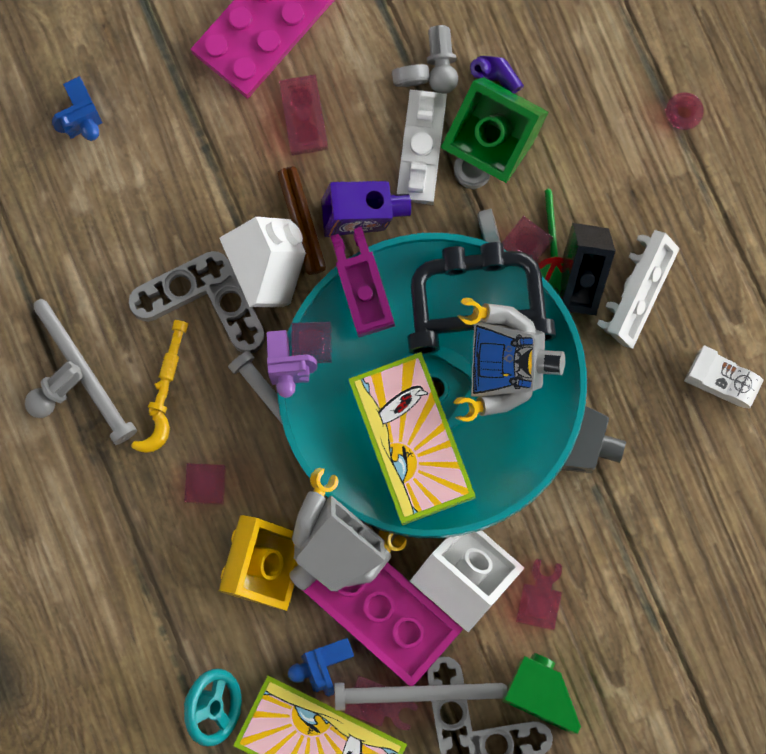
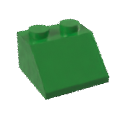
[440,77,549,183]
[502,653,581,734]

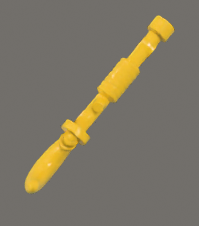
[131,320,188,453]

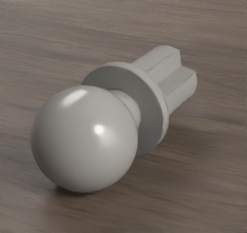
[427,25,458,94]
[25,361,83,418]

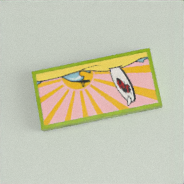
[348,352,476,526]
[233,676,408,754]

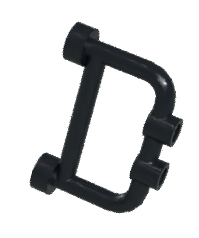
[407,242,556,355]

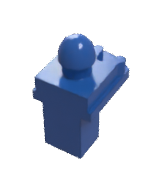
[52,76,103,141]
[288,638,354,697]

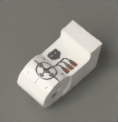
[684,345,764,408]

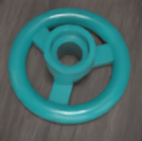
[184,669,242,747]

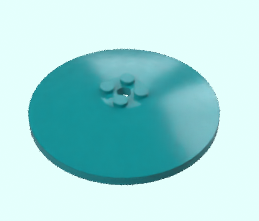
[277,233,587,538]

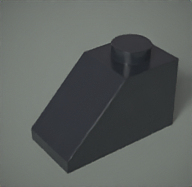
[560,223,616,316]

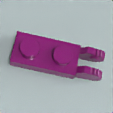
[331,226,395,338]

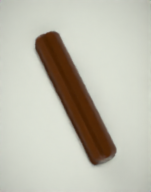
[278,166,326,275]

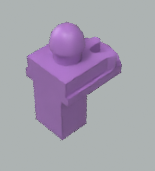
[267,330,317,398]

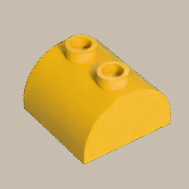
[218,515,299,611]

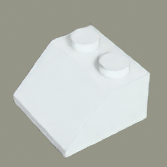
[219,217,306,307]
[410,530,524,632]

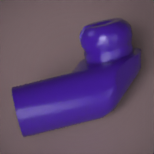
[470,56,524,94]

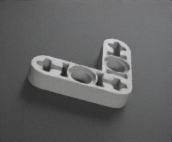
[129,251,265,353]
[427,657,553,754]

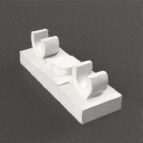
[397,89,447,205]
[597,230,680,349]

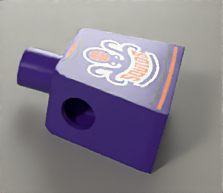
[321,181,411,237]

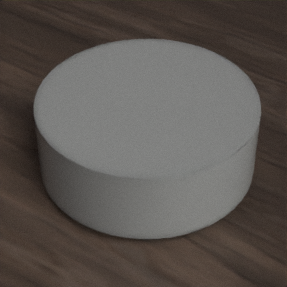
[392,64,430,87]
[454,157,491,189]
[477,209,501,243]

